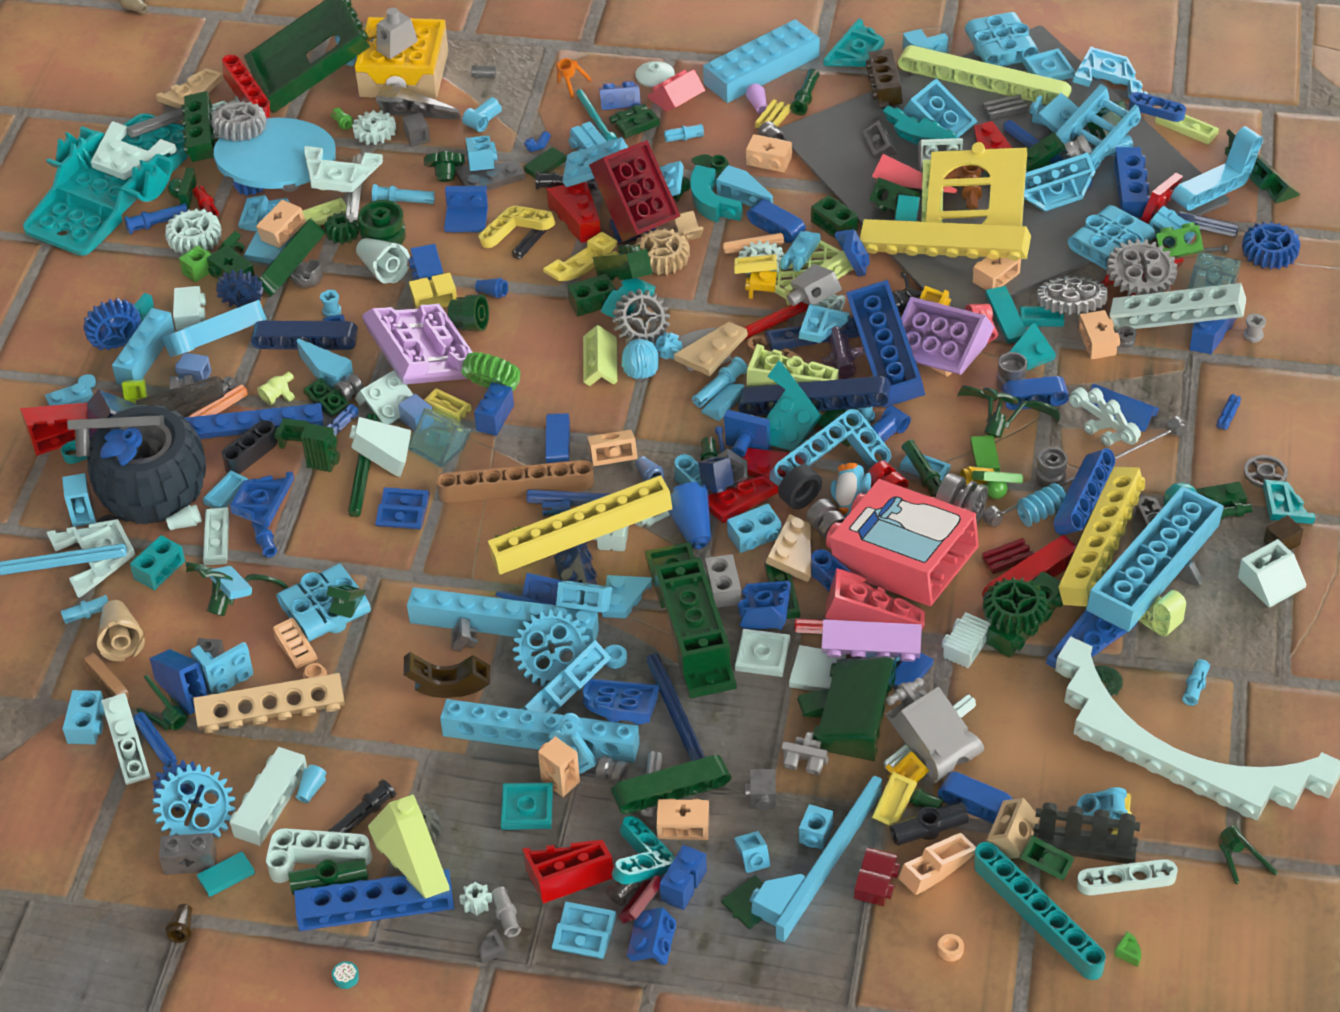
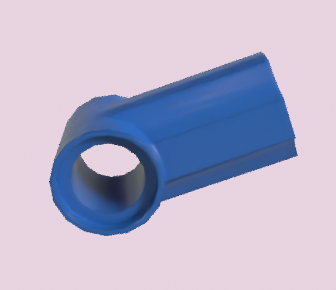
[871,405,911,442]

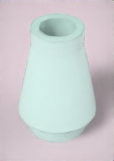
[166,505,202,531]

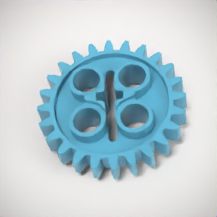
[513,609,590,687]
[152,764,236,839]

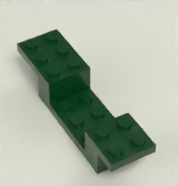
[645,542,737,699]

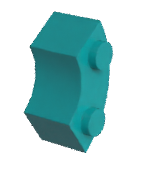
[601,278,656,318]

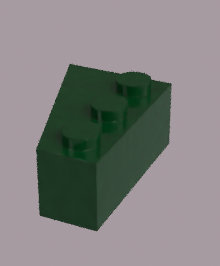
[593,244,653,281]

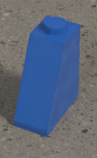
[149,649,208,715]

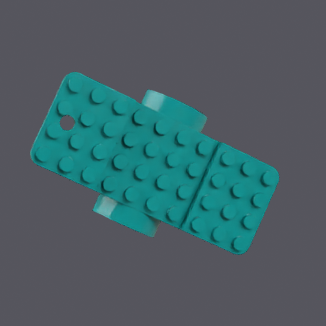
[23,113,190,256]

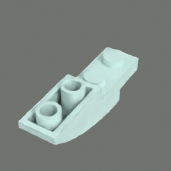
[101,693,151,785]

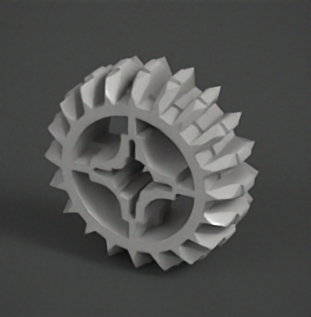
[211,101,266,142]
[612,289,670,344]

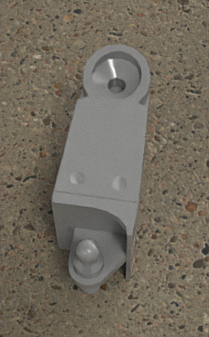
[885,678,984,783]

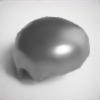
[290,259,323,289]

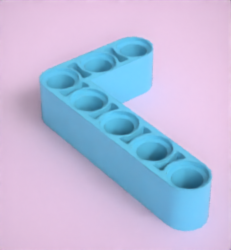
[1171,126,1263,210]
[162,300,267,357]
[769,409,891,486]

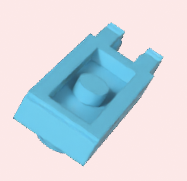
[780,231,821,271]

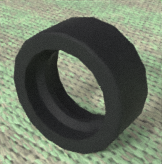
[778,465,822,510]

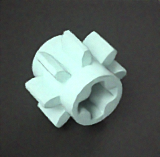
[459,882,493,916]

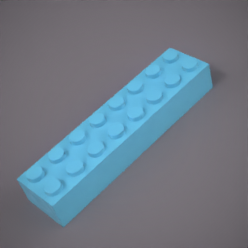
[1086,486,1224,632]

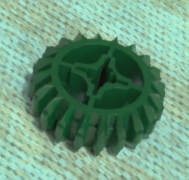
[982,576,1048,635]

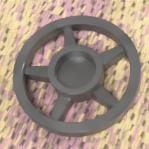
[1244,455,1288,488]

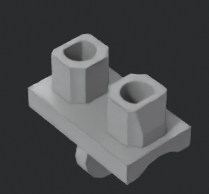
[782,732,829,775]

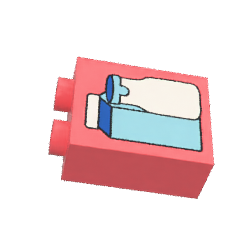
[826,479,979,607]

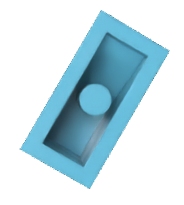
[750,874,805,926]

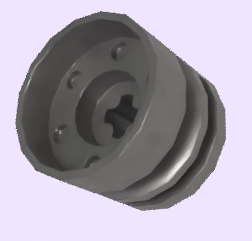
[935,473,988,524]

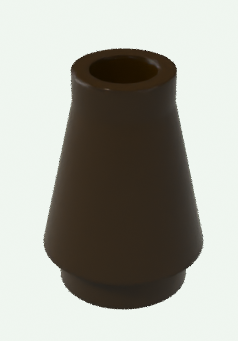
[165,904,193,943]

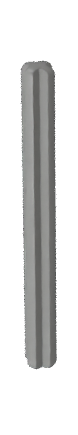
[345,154,363,222]

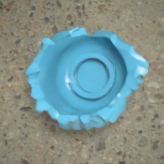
[621,338,659,379]

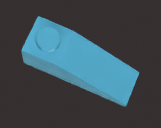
[716,165,773,207]

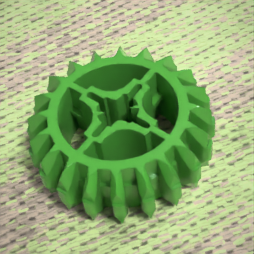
[461,352,521,391]

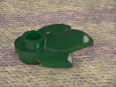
[692,154,729,179]

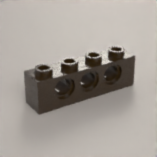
[866,49,903,107]

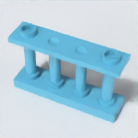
[1055,84,1141,170]

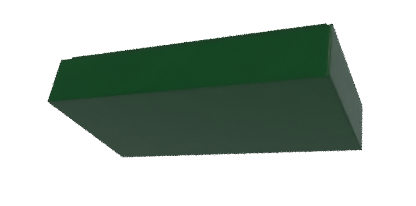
[524,147,567,179]

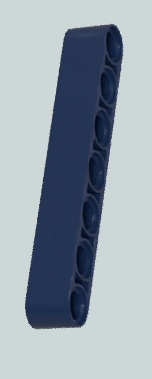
[738,376,890,416]

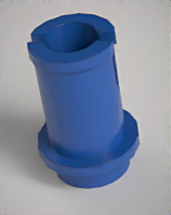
[542,499,571,516]

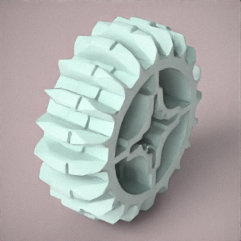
[165,208,222,255]

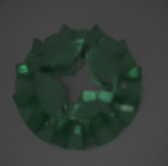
[1095,666,1123,696]

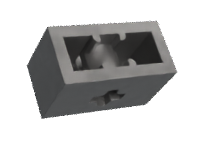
[159,833,217,875]

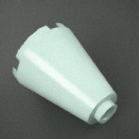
[356,238,410,284]

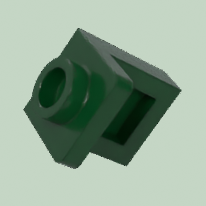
[275,418,309,449]

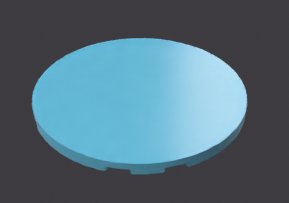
[214,118,336,189]

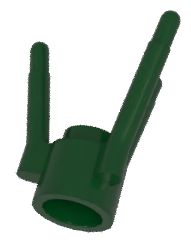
[137,675,188,731]
[1219,825,1278,884]

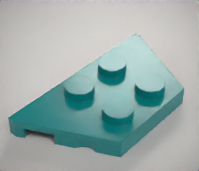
[823,18,885,67]

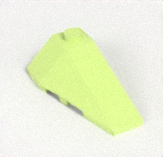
[368,794,450,899]

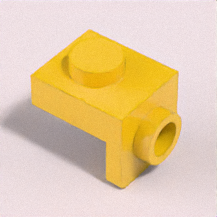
[745,271,777,299]
[919,286,951,306]
[885,751,930,782]

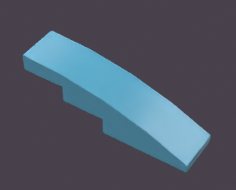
[522,640,611,714]

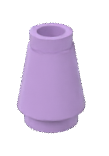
[746,84,767,113]

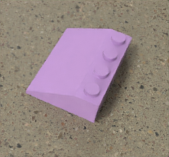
[901,297,994,375]
[822,620,922,662]

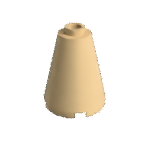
[96,600,145,662]

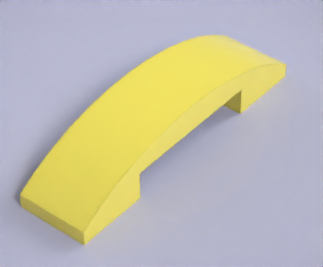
[543,232,617,281]

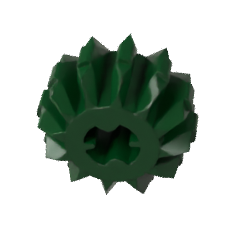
[324,211,360,245]

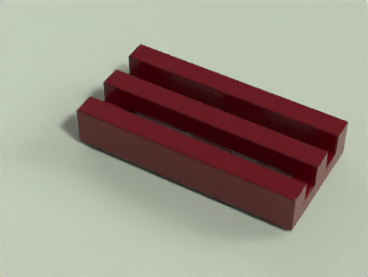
[982,538,1034,574]
[618,876,662,924]

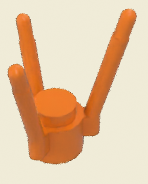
[556,58,592,98]

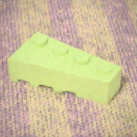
[747,344,838,387]

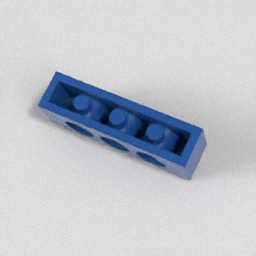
[1114,147,1150,217]

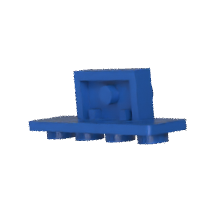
[496,573,565,605]

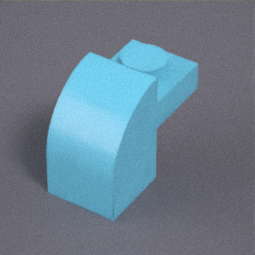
[902,29,948,53]

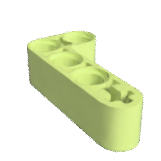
[1138,590,1186,637]

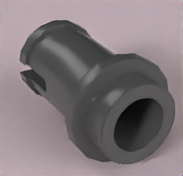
[471,64,496,79]

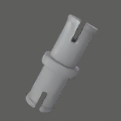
[492,887,521,937]

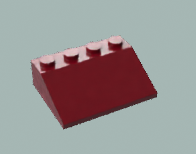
[589,140,681,242]

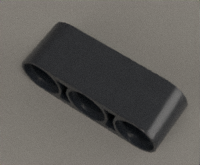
[221,420,277,474]

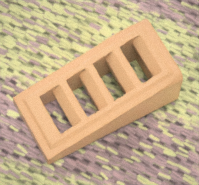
[273,618,318,669]

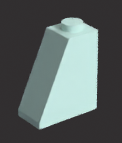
[349,417,411,477]

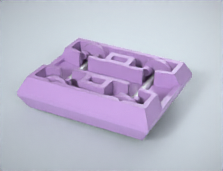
[362,304,473,384]

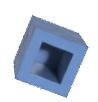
[175,353,212,387]
[398,393,434,433]

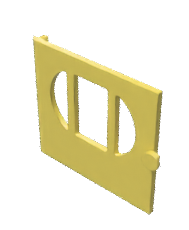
[926,142,1027,226]

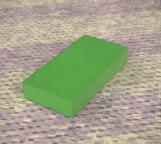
[970,435,1000,472]

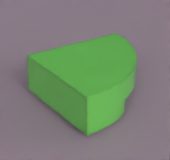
[1114,931,1142,967]

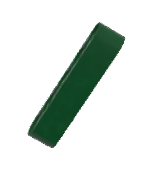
[257,218,326,297]
[610,755,732,814]

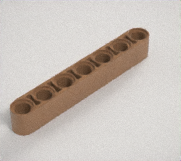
[437,460,594,503]

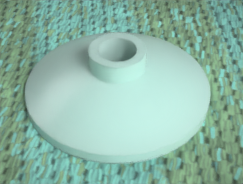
[636,61,674,88]

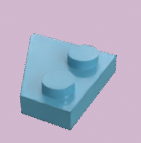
[799,304,850,343]

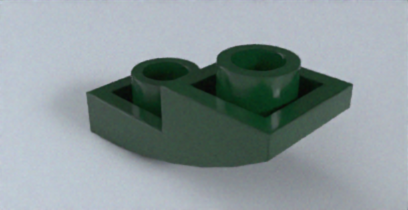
[303,378,349,417]
[797,689,829,718]

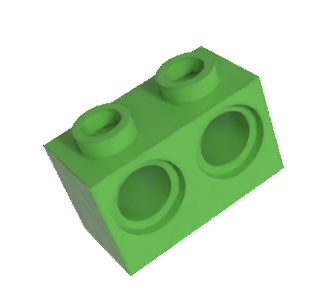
[1156,222,1204,258]

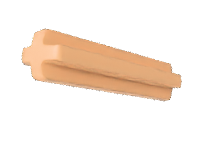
[723,233,784,254]

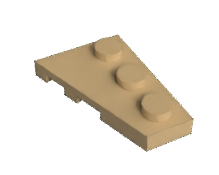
[156,68,224,109]
[766,515,811,582]

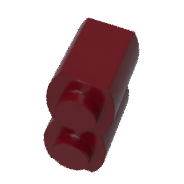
[854,847,901,906]

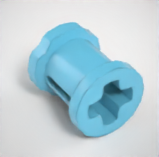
[320,290,341,317]

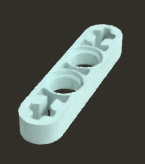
[1077,860,1178,895]

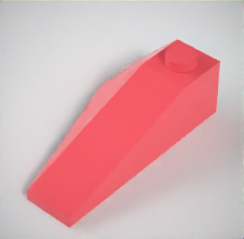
[872,154,959,194]
[825,568,925,629]

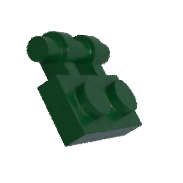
[609,104,660,138]
[1196,481,1253,520]

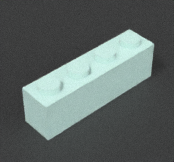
[230,747,307,846]

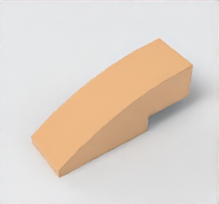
[898,833,976,895]

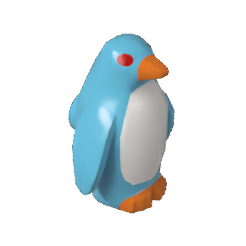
[830,463,871,518]

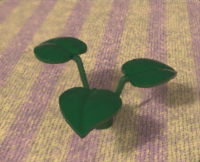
[957,385,1060,439]
[185,562,288,617]

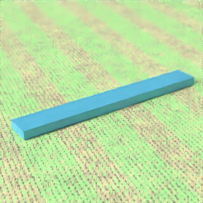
[775,775,882,942]

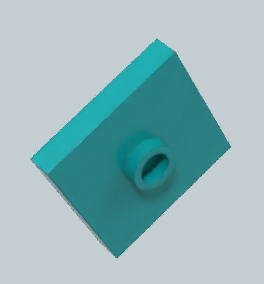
[500,783,553,830]

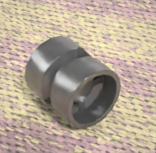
[997,352,1027,391]
[1036,447,1068,488]
[806,499,845,540]

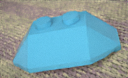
[1024,153,1096,212]

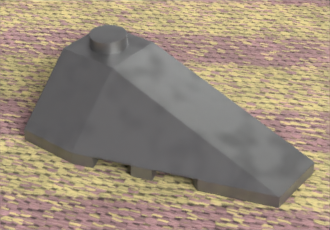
[376,84,461,120]

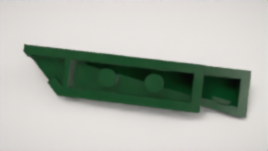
[1225,129,1300,204]

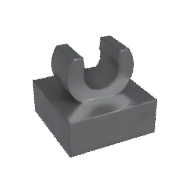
[451,617,478,652]

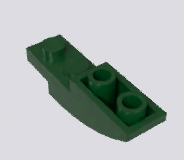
[983,132,1066,178]

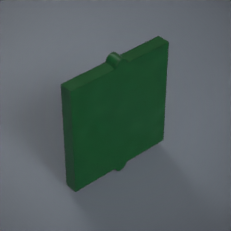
[721,875,764,930]

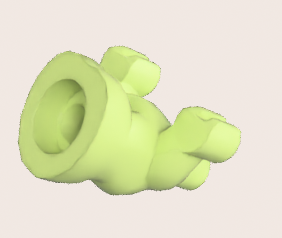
[257,371,295,406]

